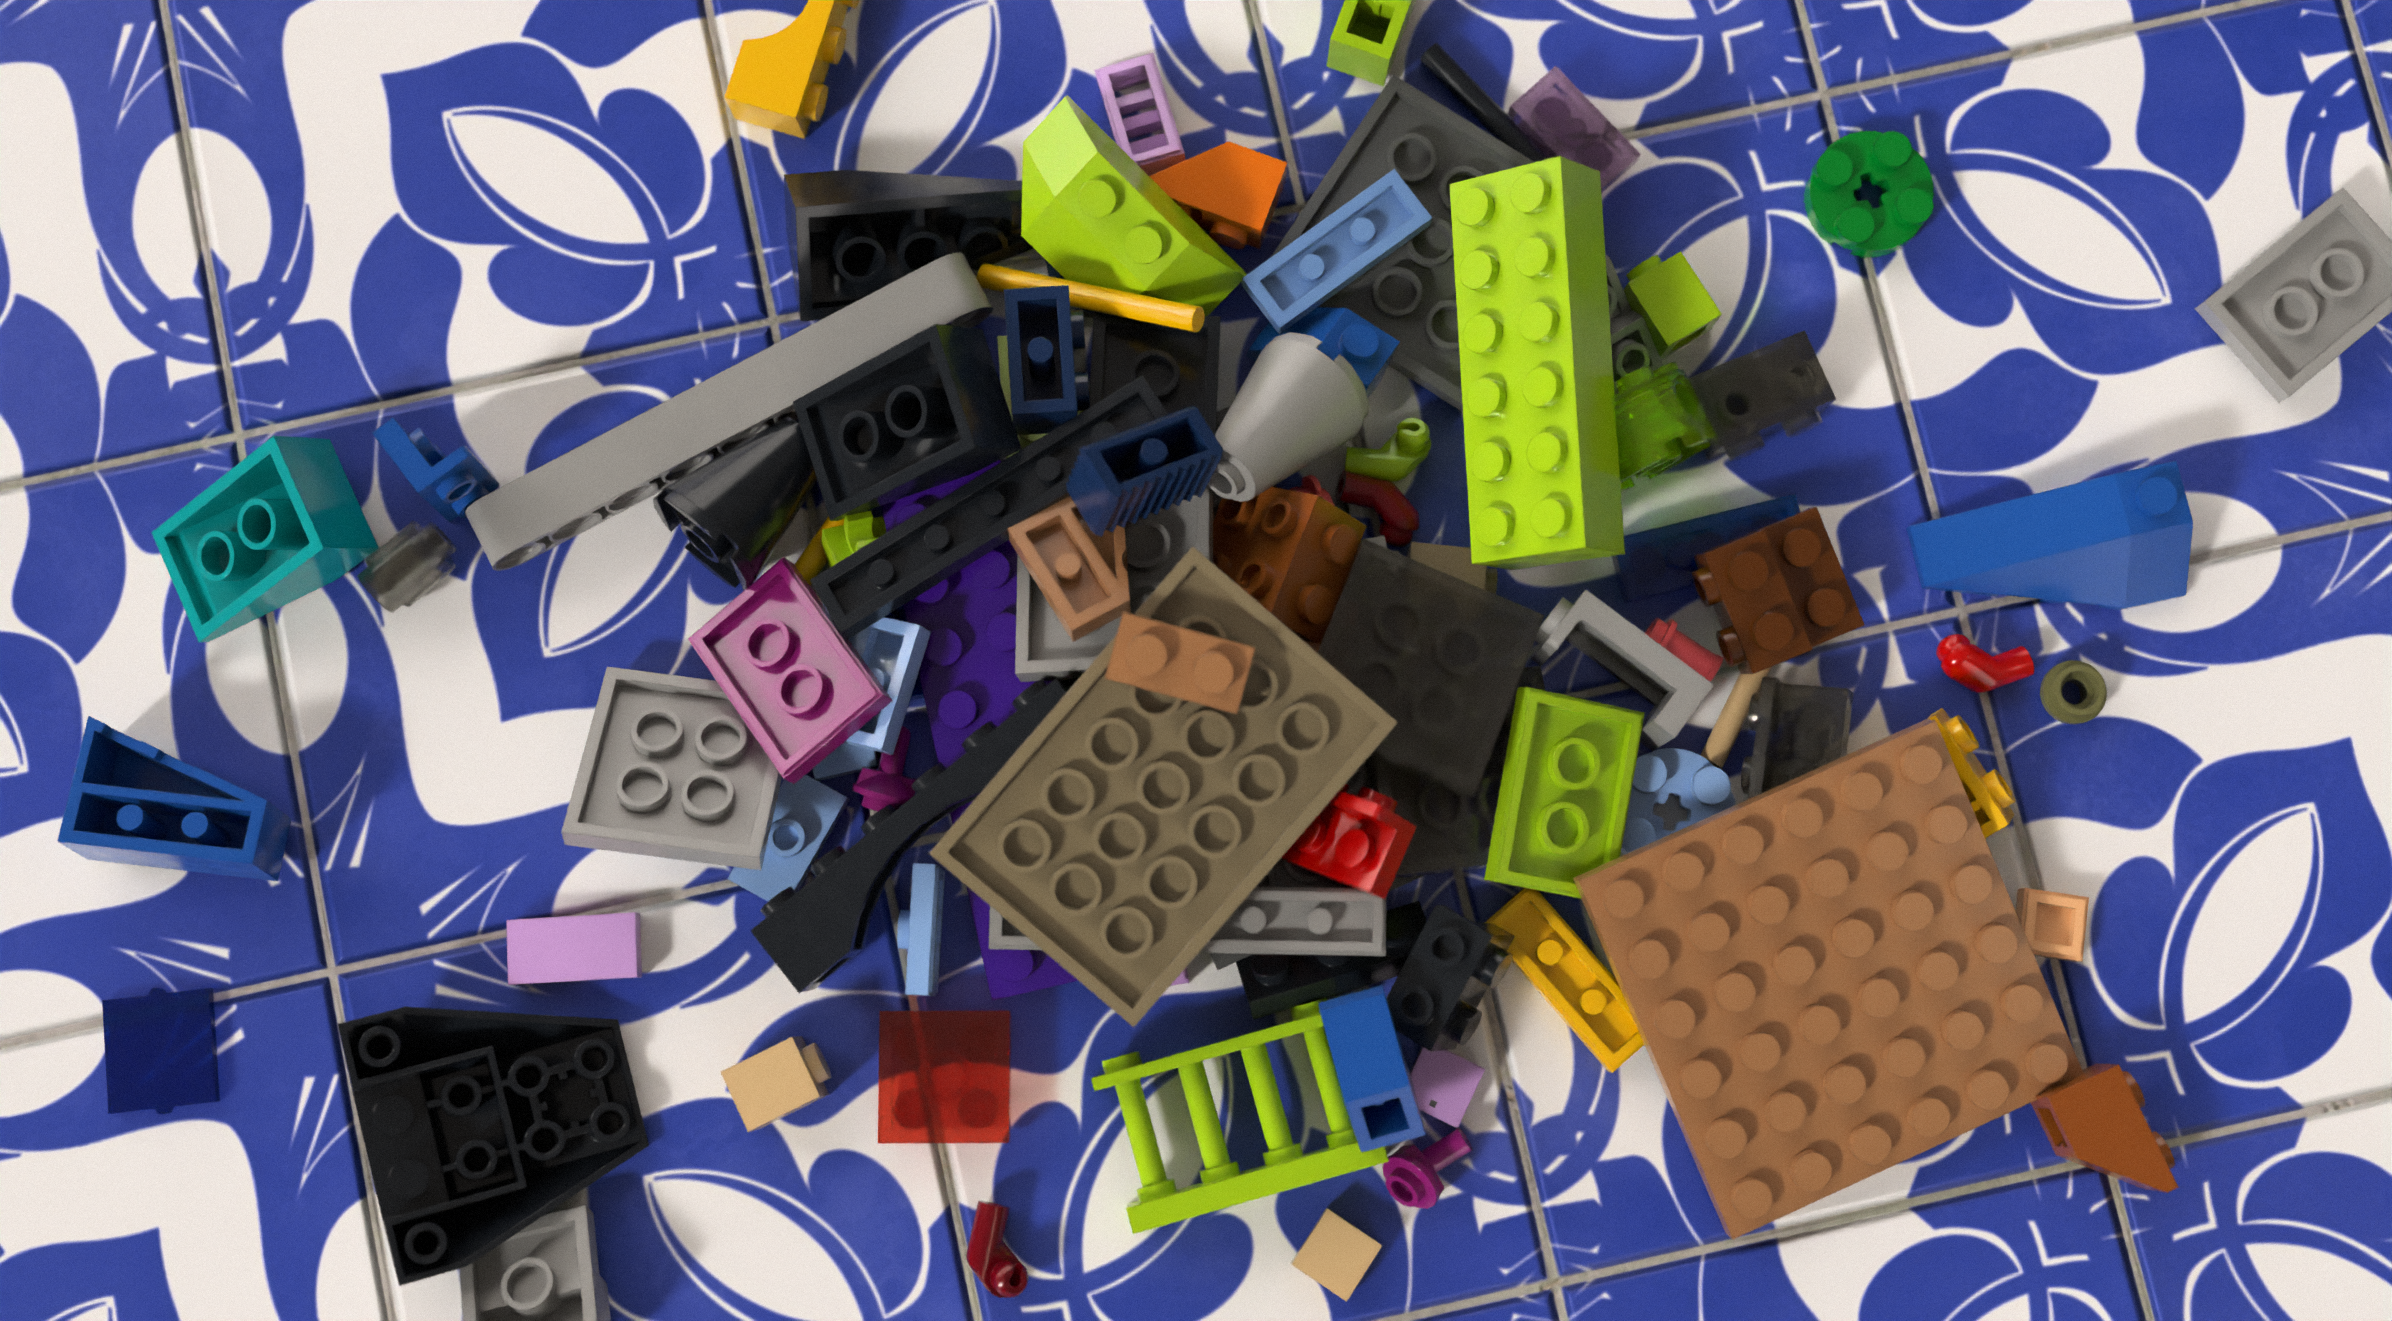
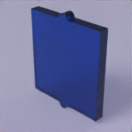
[102,988,220,1114]

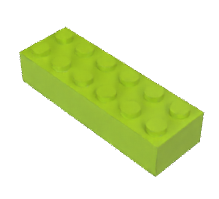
[1449,156,1625,570]

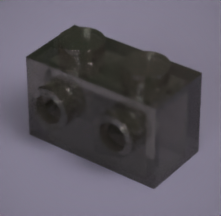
[1677,330,1836,462]

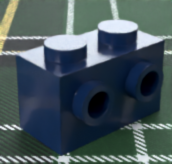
[1004,285,1090,435]

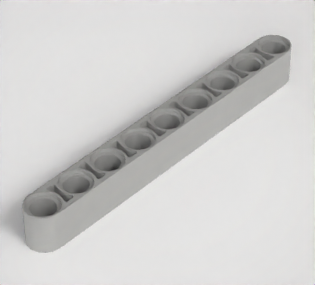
[465,253,993,571]

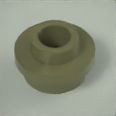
[2040,660,2107,725]

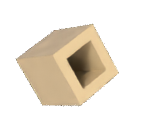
[721,1036,831,1132]

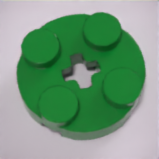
[1804,131,1934,258]

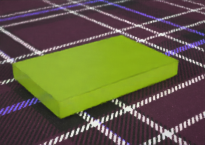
[1484,687,1645,899]

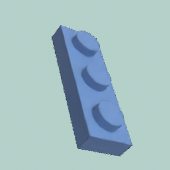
[1242,169,1432,334]

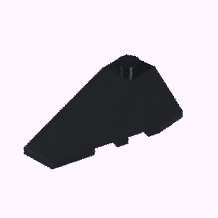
[784,170,1034,321]

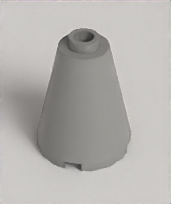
[1208,332,1370,502]

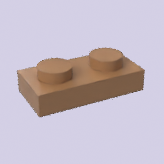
[1105,611,1255,714]

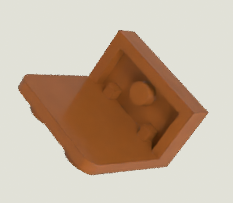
[1213,487,1367,644]

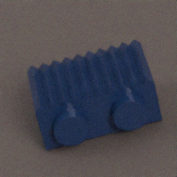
[1066,406,1223,537]

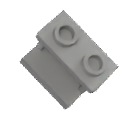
[1531,590,1714,751]

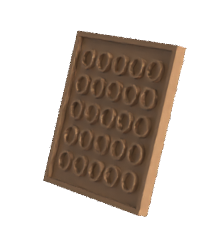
[1573,719,2084,1239]

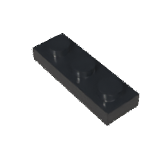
[1236,901,1427,1020]

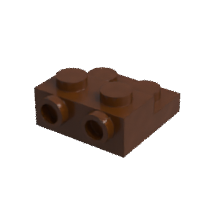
[1692,507,1865,674]

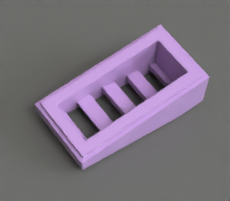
[1094,53,1186,176]

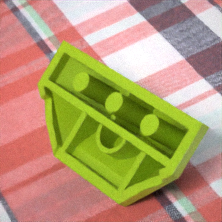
[1021,95,1247,316]

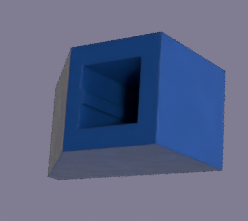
[1318,985,1425,1153]

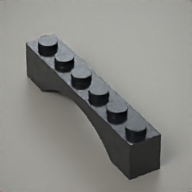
[751,679,1070,993]

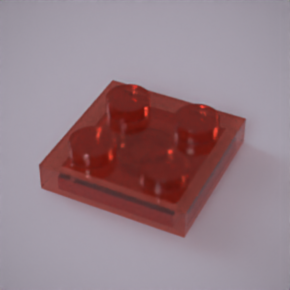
[878,1010,1012,1143]

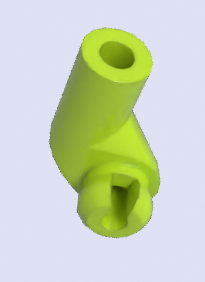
[1344,418,1432,482]

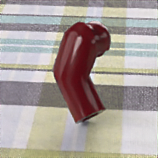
[1335,470,1420,547]
[966,1201,1028,1298]

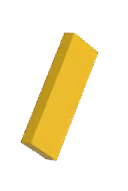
[1484,888,1644,1073]

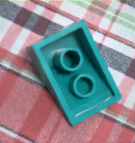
[151,436,379,642]

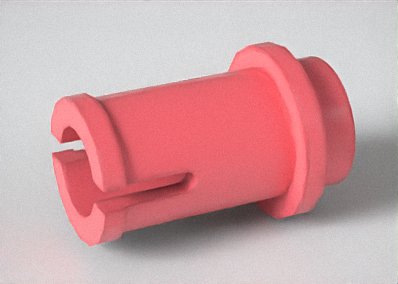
[1645,617,1723,682]

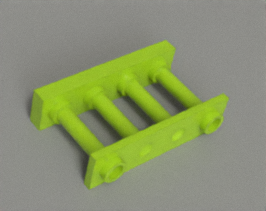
[1091,998,1389,1234]

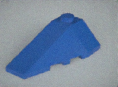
[1906,461,2193,610]

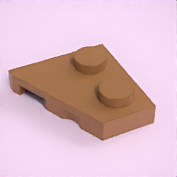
[1007,496,1131,642]

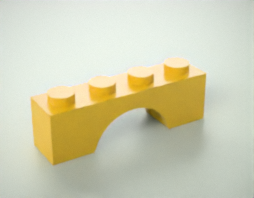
[724,0,860,139]

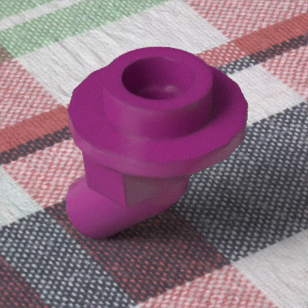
[852,726,916,811]
[1382,1128,1473,1209]

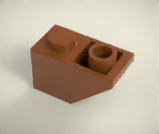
[2031,1063,2179,1193]

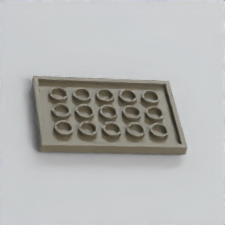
[929,546,1398,1027]

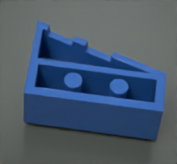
[57,716,292,881]

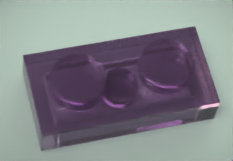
[1508,66,1641,193]

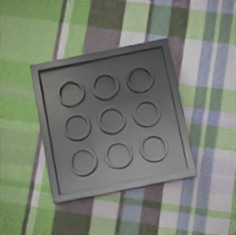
[1270,75,1603,412]

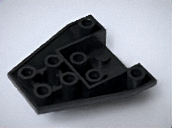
[338,1007,649,1286]

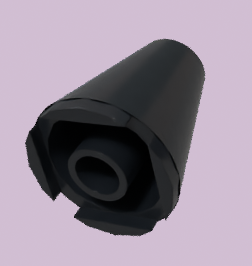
[653,417,818,590]

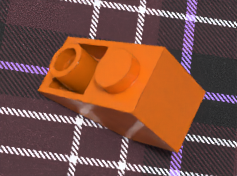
[1149,141,1287,249]

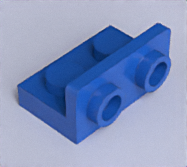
[372,418,500,522]

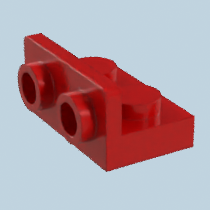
[1280,783,1417,900]

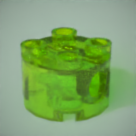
[1611,362,1718,492]

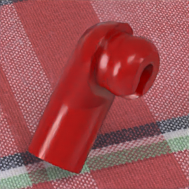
[1936,634,2035,693]

